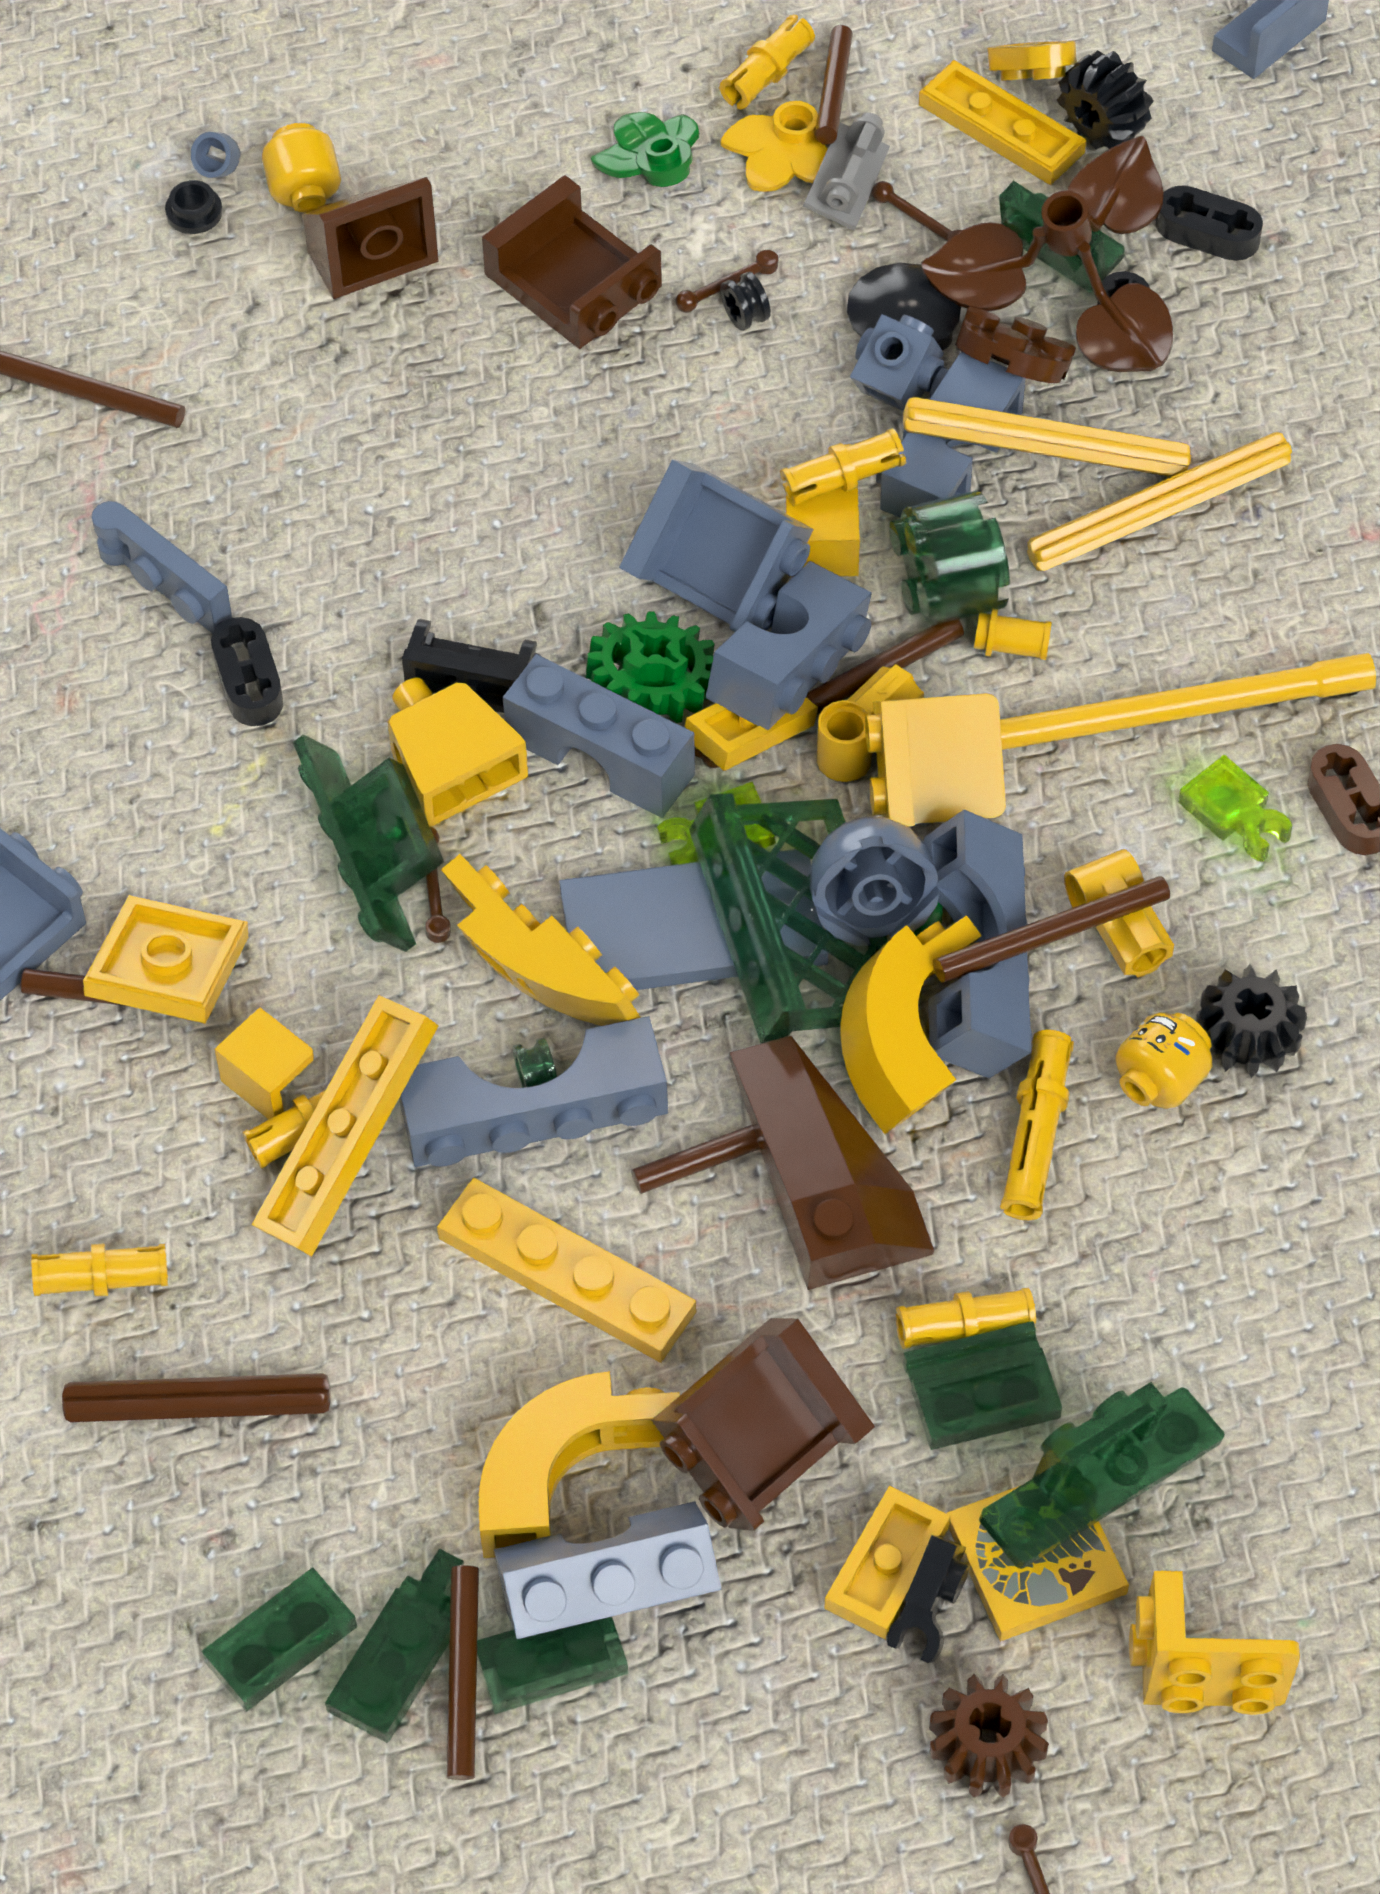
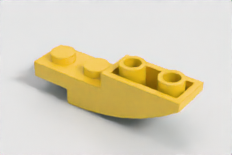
[441,854,641,1026]

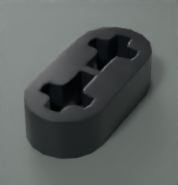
[1156,185,1263,261]
[211,617,283,727]

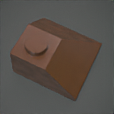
[303,177,439,299]

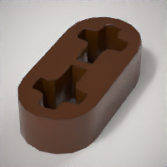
[1307,744,1380,855]

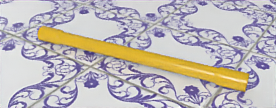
[1000,653,1376,750]

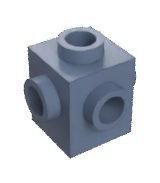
[850,314,944,412]

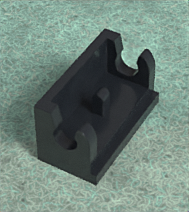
[402,619,540,713]

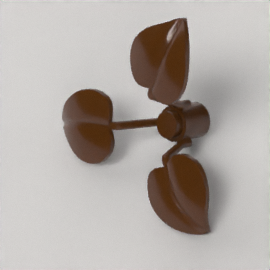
[921,136,1173,372]

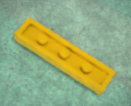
[251,995,439,1257]
[437,1177,697,1363]

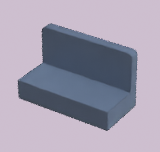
[1212,0,1329,79]

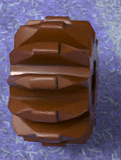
[929,1674,1049,1798]

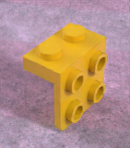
[865,693,1006,827]
[1129,1571,1300,1715]

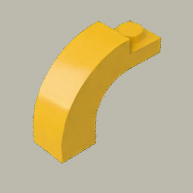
[840,915,982,1134]
[479,1371,680,1558]

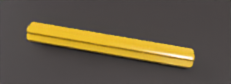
[903,397,1191,477]
[1027,432,1292,571]

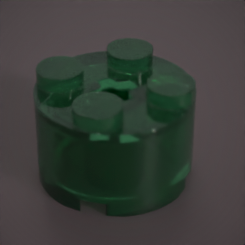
[889,490,1010,626]

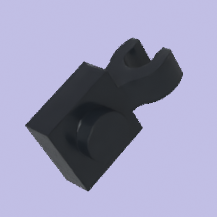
[887,1535,970,1663]

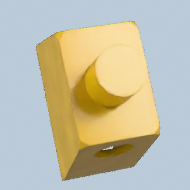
[387,678,528,826]

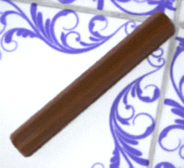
[62,1373,331,1422]

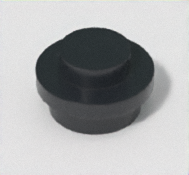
[165,180,223,234]

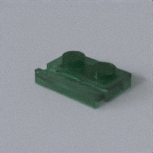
[903,1321,1062,1450]

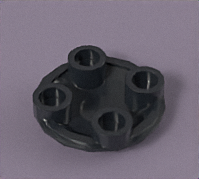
[847,262,961,351]

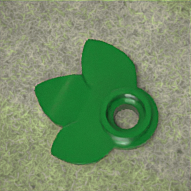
[591,112,700,187]

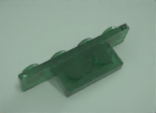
[293,734,444,952]
[979,1382,1225,1569]

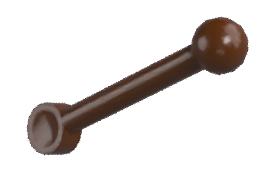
[872,181,962,241]
[675,250,779,313]
[415,826,451,943]
[1008,1824,1050,1894]

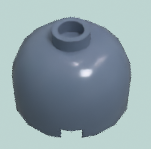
[810,817,939,946]

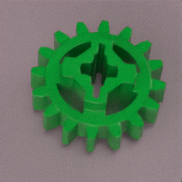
[585,611,715,723]

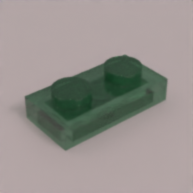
[201,1567,357,1712]
[477,1616,628,1714]

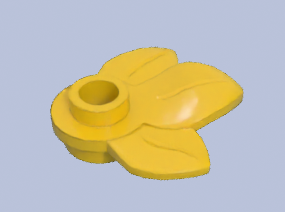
[720,101,828,192]

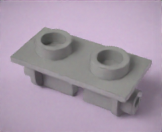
[803,113,890,230]

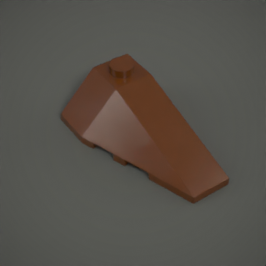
[729,1036,934,1290]

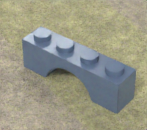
[924,810,1032,1078]
[399,1016,668,1167]

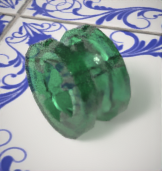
[512,1037,557,1088]

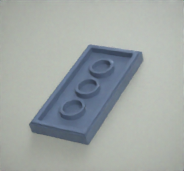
[559,848,828,990]

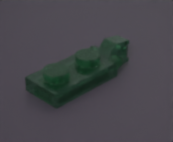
[325,1549,464,1743]

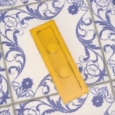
[919,60,1086,186]

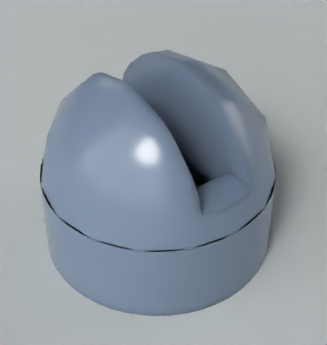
[191,132,241,178]

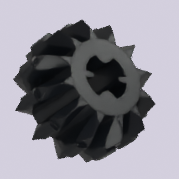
[1057,50,1154,150]
[1196,963,1307,1078]

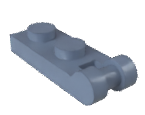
[91,501,232,634]

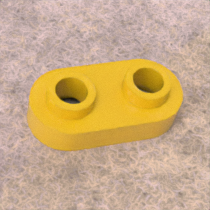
[987,40,1077,81]

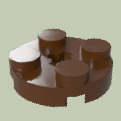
[955,307,1076,384]

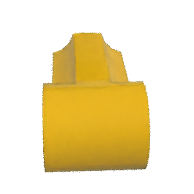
[817,664,924,782]
[1064,849,1174,978]

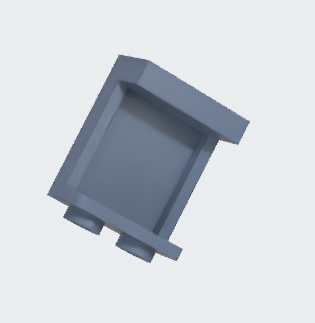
[619,459,814,632]
[0,828,86,1001]

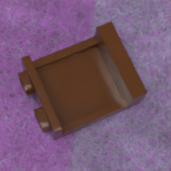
[482,175,662,349]
[651,1318,875,1531]

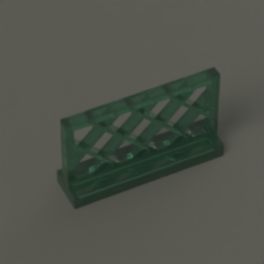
[689,793,888,1044]

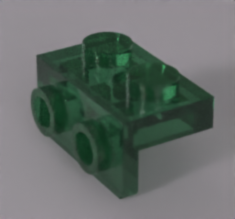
[999,180,1125,293]

